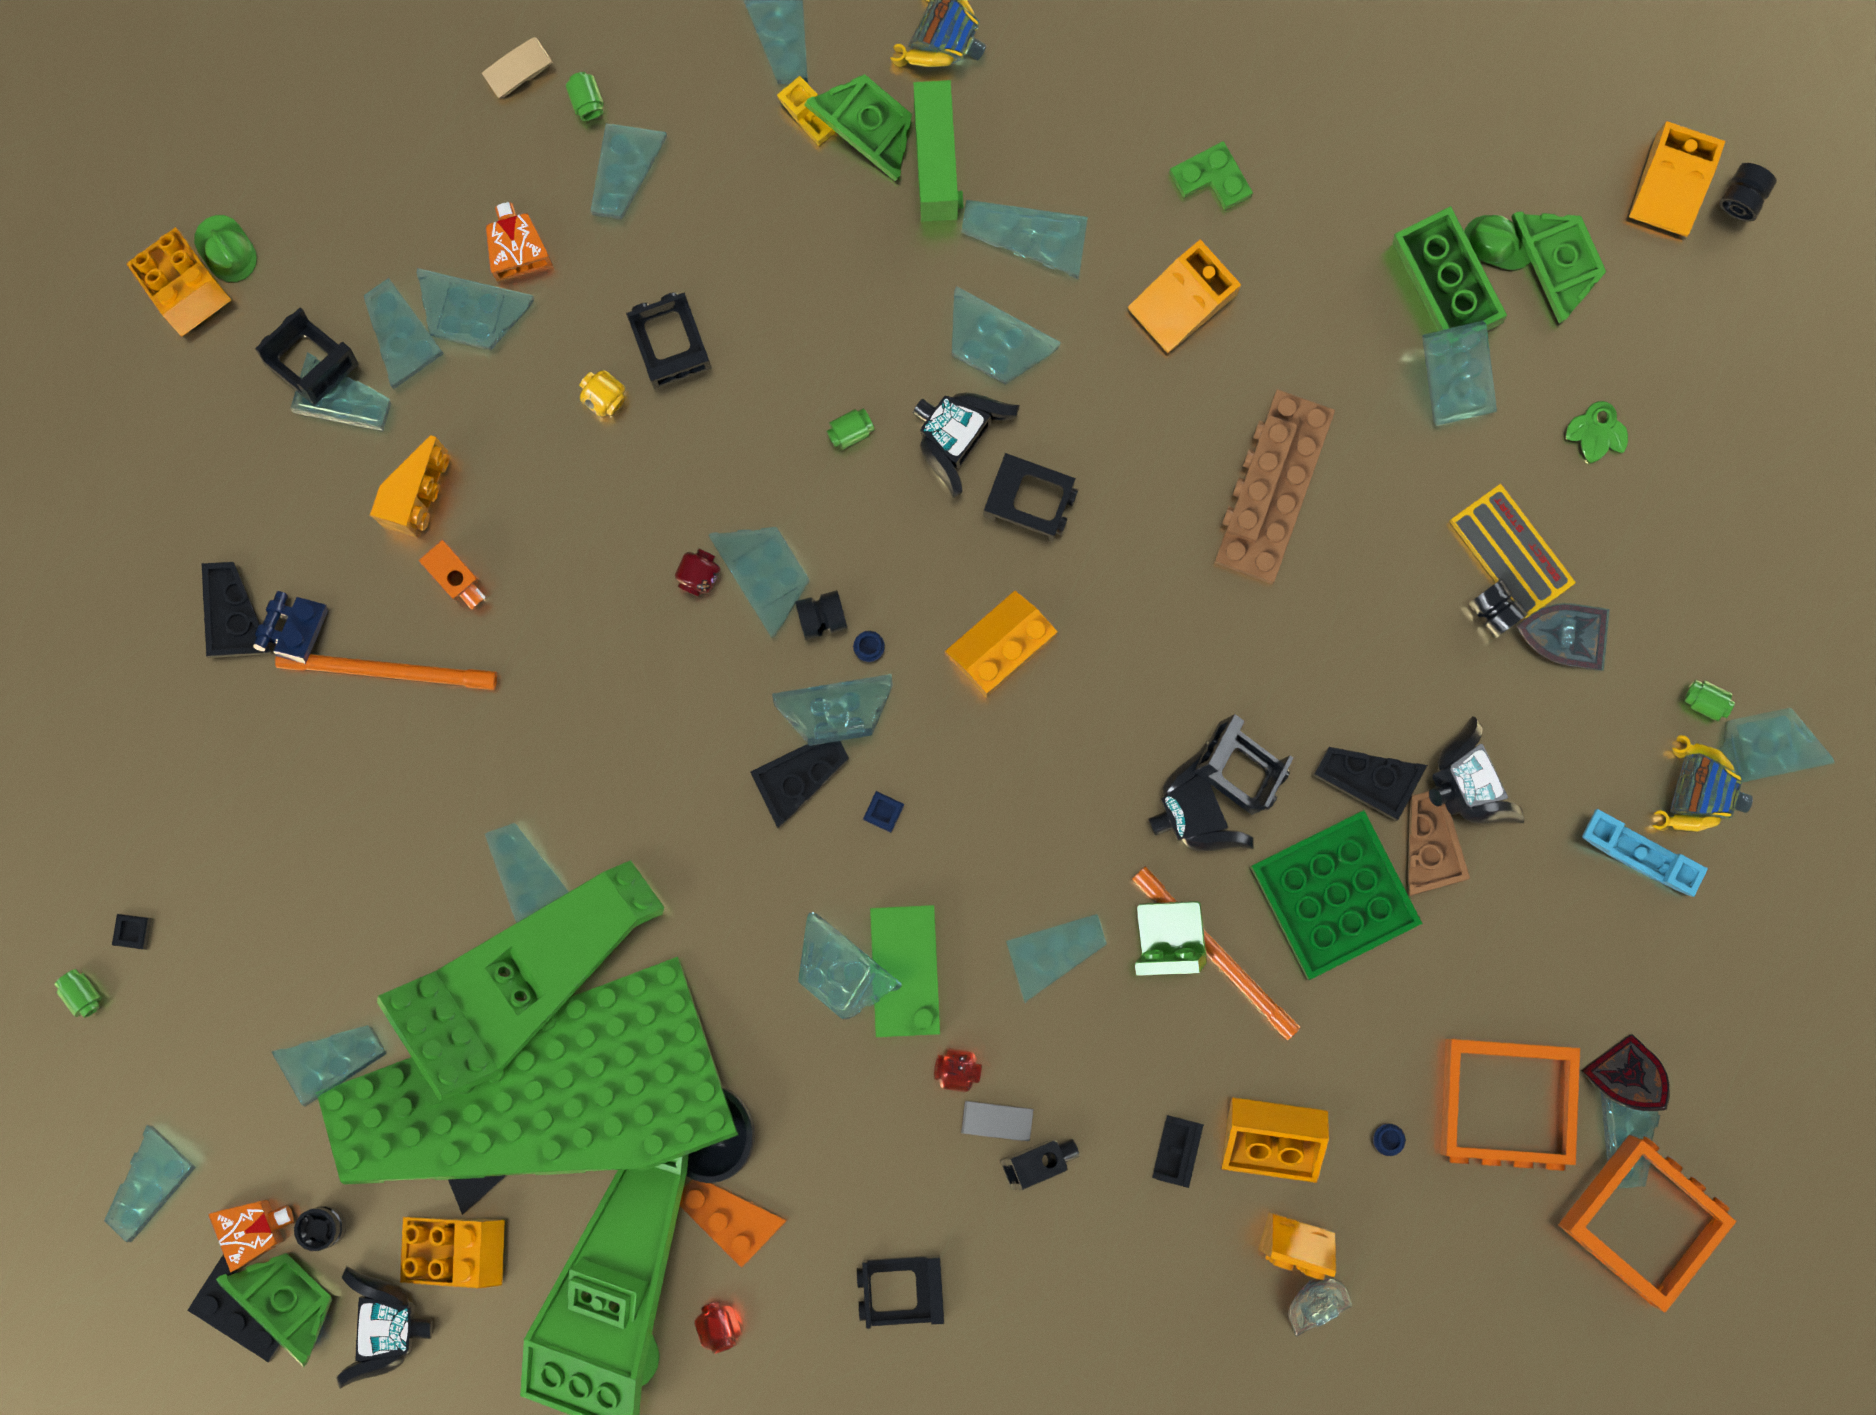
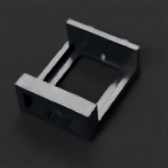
[626,292,712,389]
[255,307,359,406]
[983,453,1079,542]
[1193,714,1293,815]
[857,1255,944,1329]

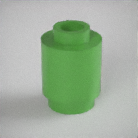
[565,72,604,121]
[826,408,875,450]
[1684,679,1735,721]
[55,969,102,1018]

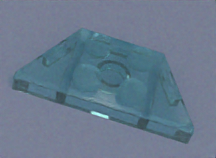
[416,268,534,350]
[952,286,1061,385]
[708,527,810,638]
[772,674,893,746]
[1713,708,1835,789]
[798,913,902,1020]

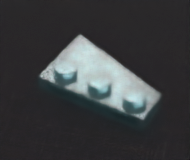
[484,823,569,923]
[104,1125,196,1242]

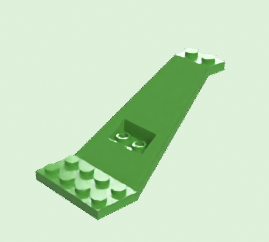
[377,860,664,1102]
[520,1154,689,1415]

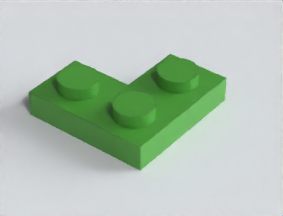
[1169,141,1253,211]

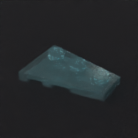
[743,0,808,84]
[591,123,667,219]
[364,278,444,390]
[290,352,391,431]
[1006,914,1107,1003]
[272,1025,387,1107]
[1600,1091,1660,1189]

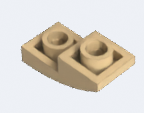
[482,37,553,99]

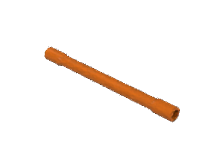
[275,654,497,690]
[1132,866,1301,1041]

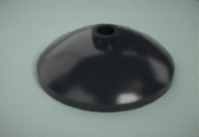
[686,1087,755,1183]

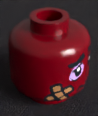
[675,548,721,597]

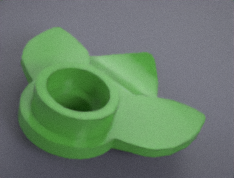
[1566,401,1628,463]

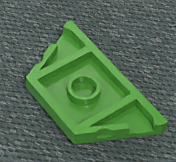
[804,74,912,181]
[1511,212,1606,323]
[216,1253,332,1367]

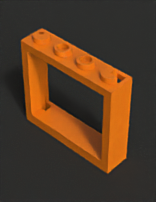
[1440,1039,1580,1171]
[1558,1135,1737,1313]

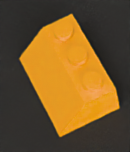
[945,590,1058,698]
[1221,1097,1329,1183]

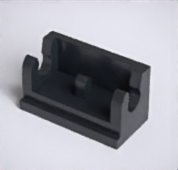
[1152,1115,1204,1188]

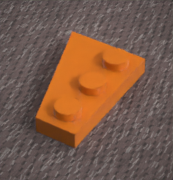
[680,1179,787,1268]

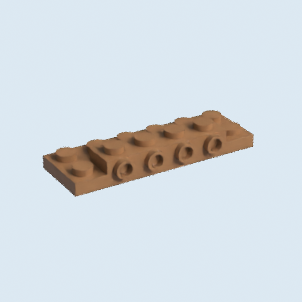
[1214,389,1335,584]

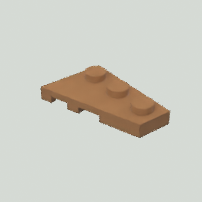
[1407,791,1470,896]

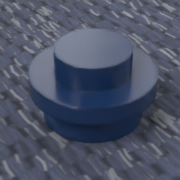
[853,631,885,662]
[1373,1123,1406,1156]

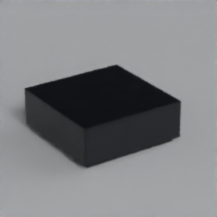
[112,914,151,950]

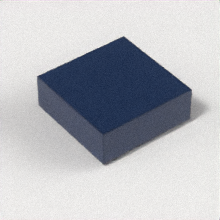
[863,791,905,833]

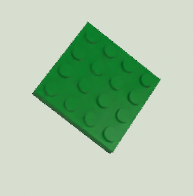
[1250,810,1423,980]

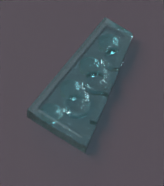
[962,200,1088,279]

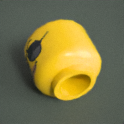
[579,370,626,416]

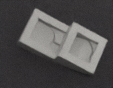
[961,1101,1033,1141]

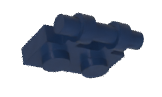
[253,591,328,664]

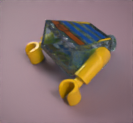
[890,0,987,67]
[1652,735,1753,832]

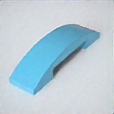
[1582,809,1708,897]

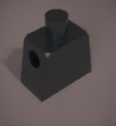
[1000,1139,1080,1190]

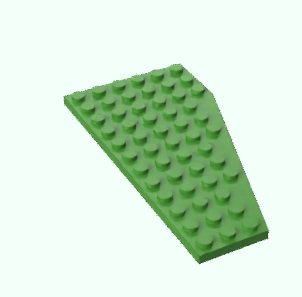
[317,957,738,1185]

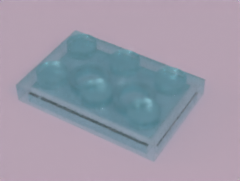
[1422,321,1497,426]

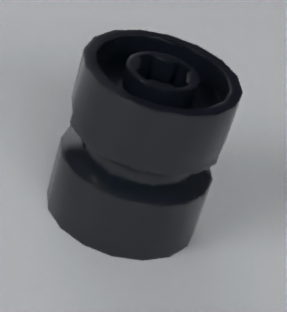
[1720,163,1777,222]
[1468,579,1528,638]
[795,590,848,640]
[294,1206,346,1251]

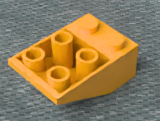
[1629,121,1725,237]
[126,227,231,337]
[1127,239,1241,354]
[370,435,450,538]
[1258,1212,1336,1280]
[400,1217,505,1288]

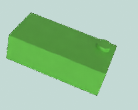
[913,80,964,222]
[1393,206,1507,351]
[870,905,940,1037]

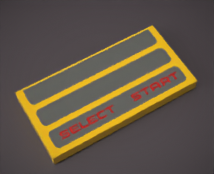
[1449,483,1576,620]

